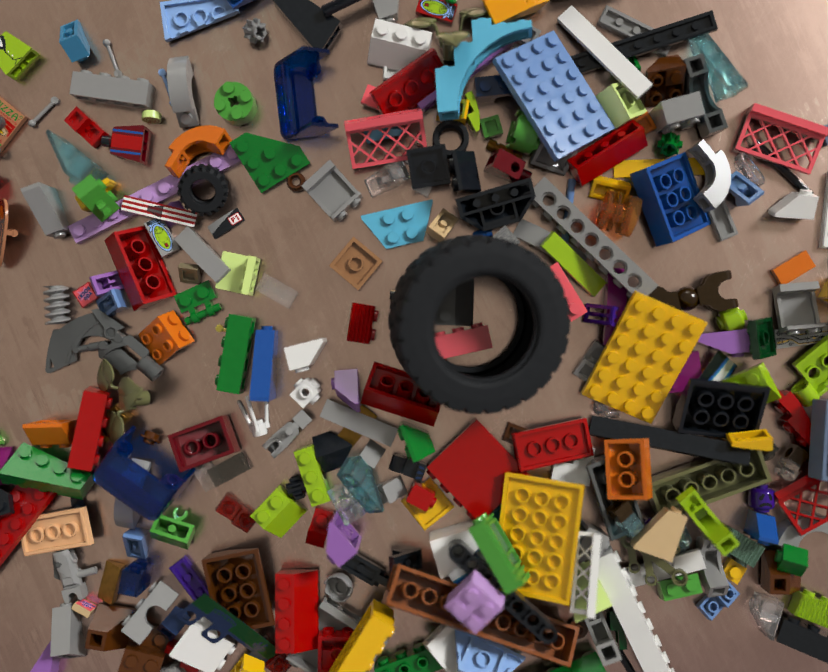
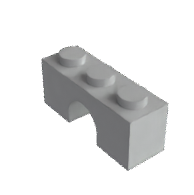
[121,581,180,645]

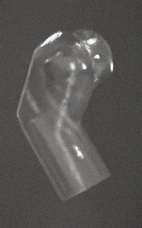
[593,401,620,419]

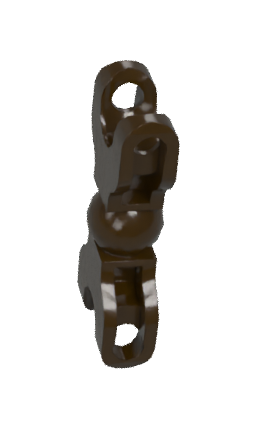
[648,270,739,311]

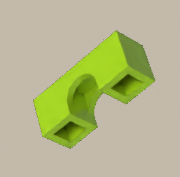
[293,444,333,507]

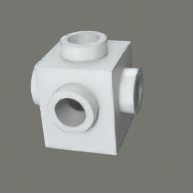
[290,378,321,408]

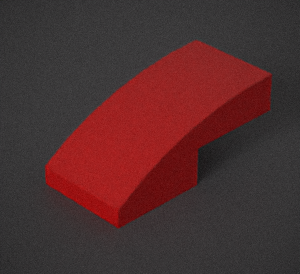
[64,106,108,148]

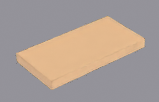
[21,506,94,556]

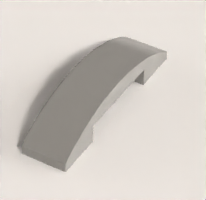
[513,219,587,261]

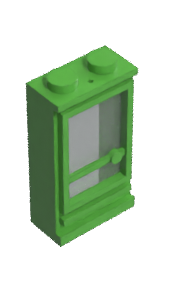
[468,513,531,595]

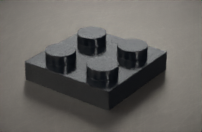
[406,144,451,189]

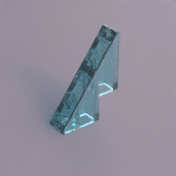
[688,34,748,102]

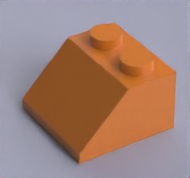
[22,419,77,448]

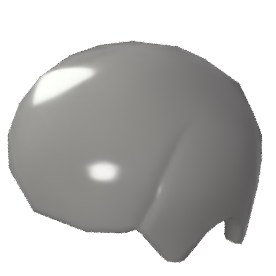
[324,573,353,603]

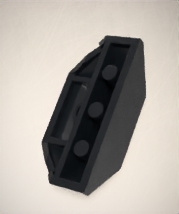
[455,177,536,232]

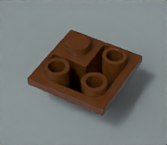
[644,54,686,107]
[761,549,801,595]
[85,603,137,652]

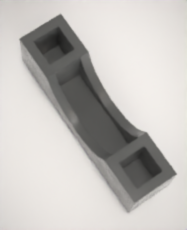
[683,53,728,139]

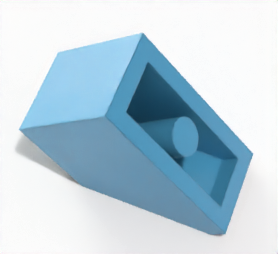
[59,19,90,63]

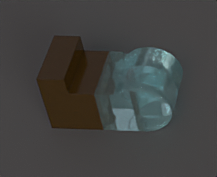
[606,500,644,539]

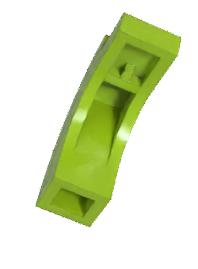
[676,486,740,557]

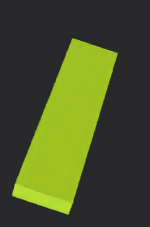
[540,231,607,297]

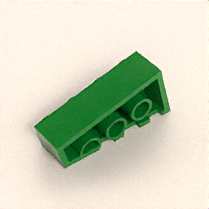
[0,442,94,500]

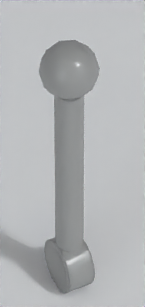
[103,39,123,78]
[28,97,60,127]

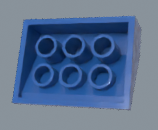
[630,152,711,247]

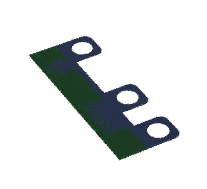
[177,593,278,662]

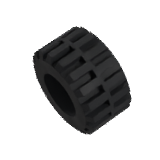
[177,164,229,216]

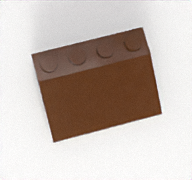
[201,548,275,636]

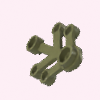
[620,532,688,586]

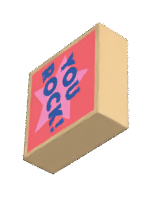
[71,598,98,618]

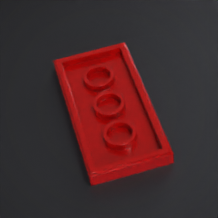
[369,48,443,114]
[511,417,594,472]

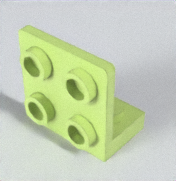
[215,251,261,296]

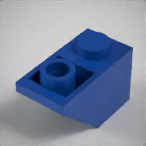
[744,509,779,546]

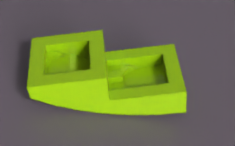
[464,91,480,136]

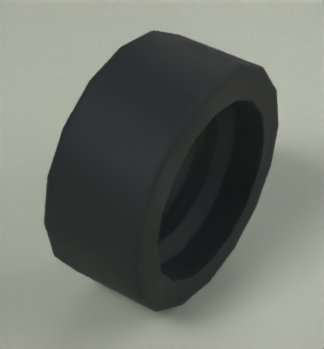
[433,120,469,158]

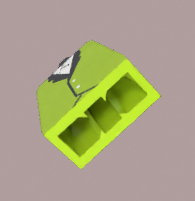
[0,31,40,81]

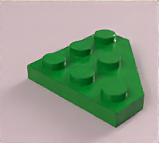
[229,133,310,193]

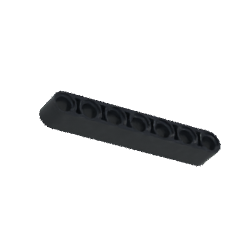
[448,539,557,644]

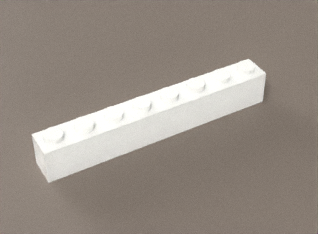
[598,545,675,672]

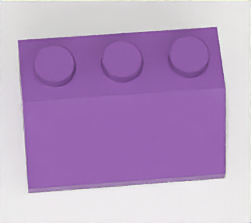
[326,509,362,568]

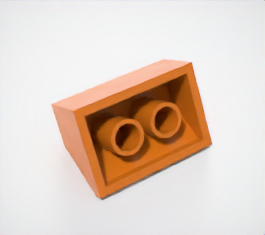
[604,438,653,500]

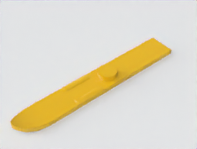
[613,158,705,178]

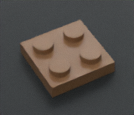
[329,236,383,291]

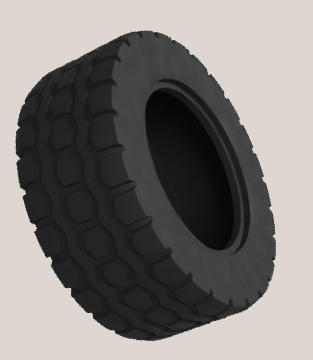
[388,235,570,414]

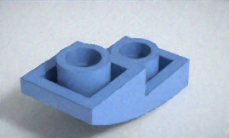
[695,581,740,621]

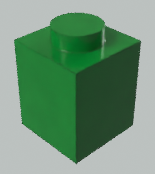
[774,543,808,577]

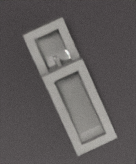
[174,226,231,283]

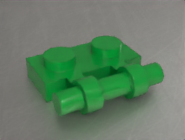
[174,280,222,325]

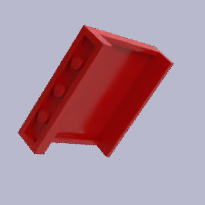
[426,418,530,520]

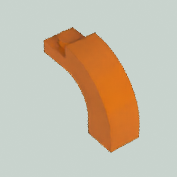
[164,125,232,178]

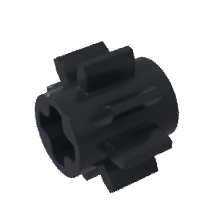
[286,475,307,500]

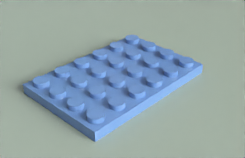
[492,30,615,162]

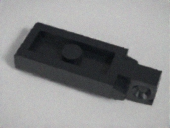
[340,553,389,587]

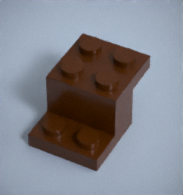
[118,625,170,672]

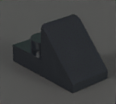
[389,549,422,573]

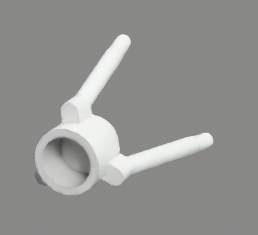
[237,396,270,437]

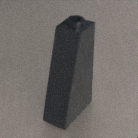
[272,0,342,60]

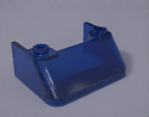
[274,46,338,139]
[93,425,196,520]

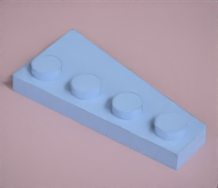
[160,0,240,43]

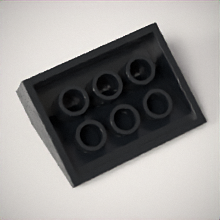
[672,378,770,438]

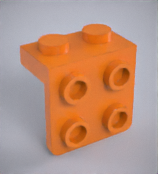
[139,310,195,365]

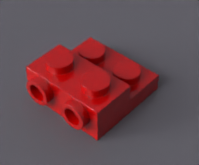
[318,626,354,672]

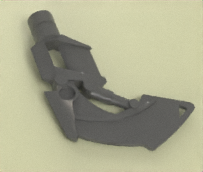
[45,309,164,382]

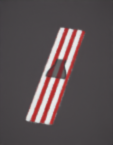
[121,195,197,227]

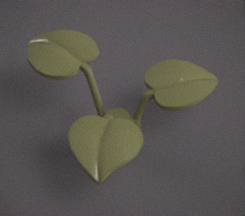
[403,7,488,61]
[97,359,151,446]

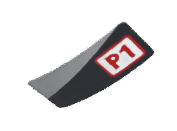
[208,208,245,239]

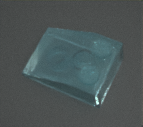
[46,130,109,186]

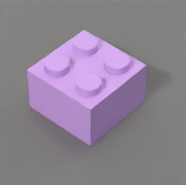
[445,569,505,634]

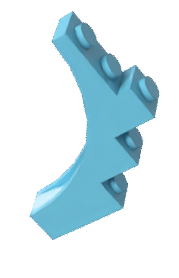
[435,17,532,121]

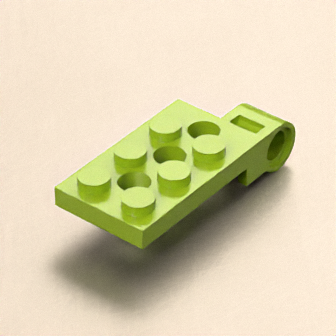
[791,334,828,407]

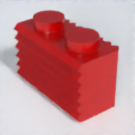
[347,303,379,344]

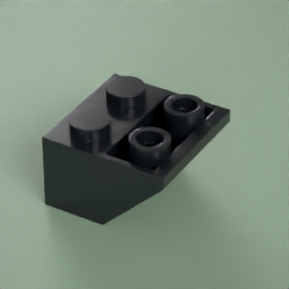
[448,151,481,197]

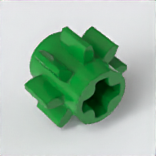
[657,132,683,157]

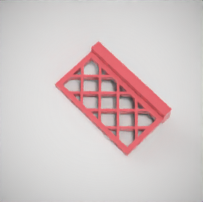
[734,103,828,175]
[344,108,427,169]

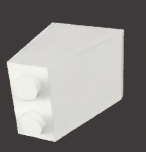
[429,520,479,579]
[169,617,238,672]

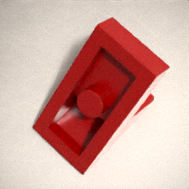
[305,506,335,548]

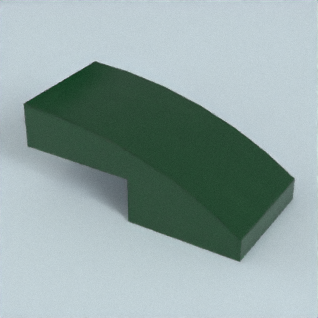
[606,607,627,650]

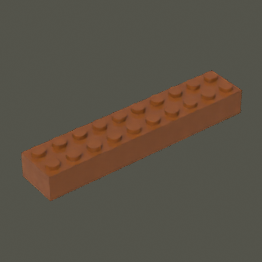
[381,564,580,668]

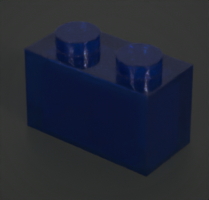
[117,559,154,598]

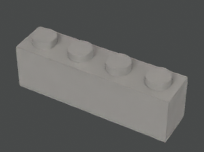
[69,70,155,110]

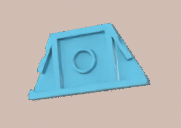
[361,199,433,250]

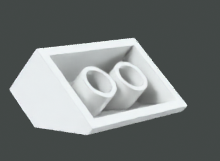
[367,18,432,71]

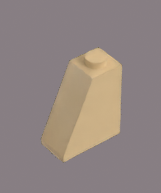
[630,506,688,562]

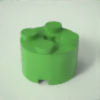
[214,81,257,126]
[506,110,540,155]

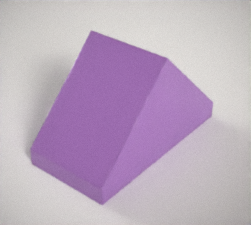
[89,271,125,297]

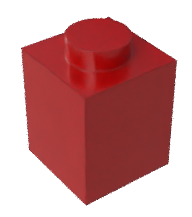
[406,481,437,512]

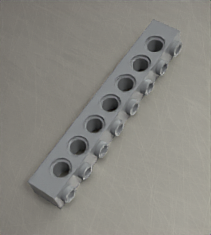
[531,177,658,298]

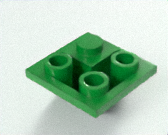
[397,421,435,463]

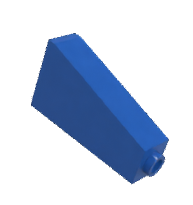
[249,326,278,402]

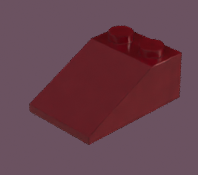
[168,415,241,472]

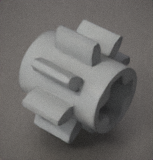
[242,18,267,44]

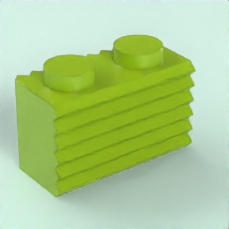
[787,589,828,628]

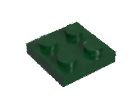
[747,317,777,360]

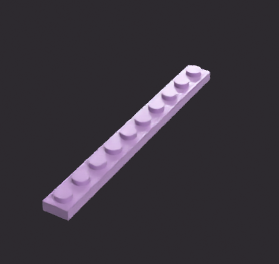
[67,145,242,244]

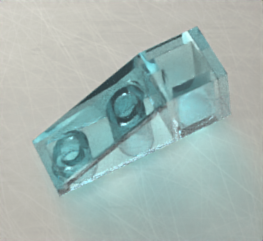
[336,456,384,513]

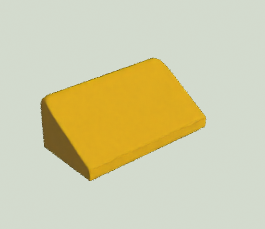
[588,176,631,205]

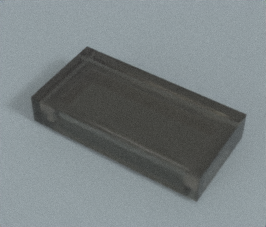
[207,452,251,488]

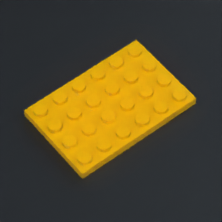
[581,290,708,424]
[492,472,585,606]

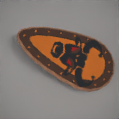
[0,198,18,267]

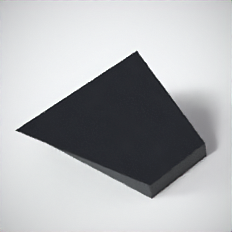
[312,431,352,473]

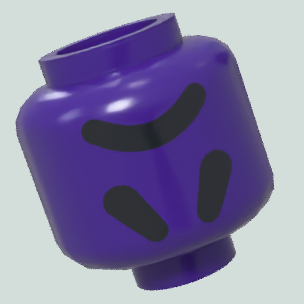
[748,484,775,513]

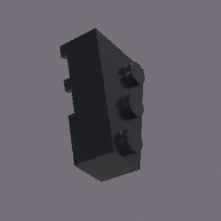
[774,615,828,663]

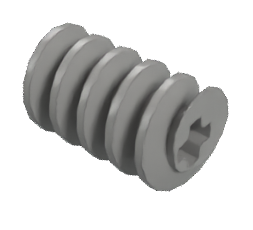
[43,285,71,325]

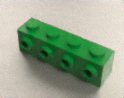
[215,314,256,394]
[374,643,443,672]

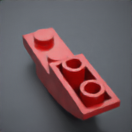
[773,388,811,448]

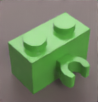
[72,174,120,222]
[150,508,195,550]
[656,572,703,601]

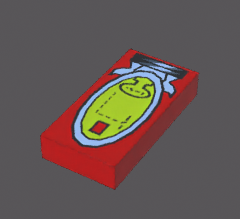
[416,0,458,25]

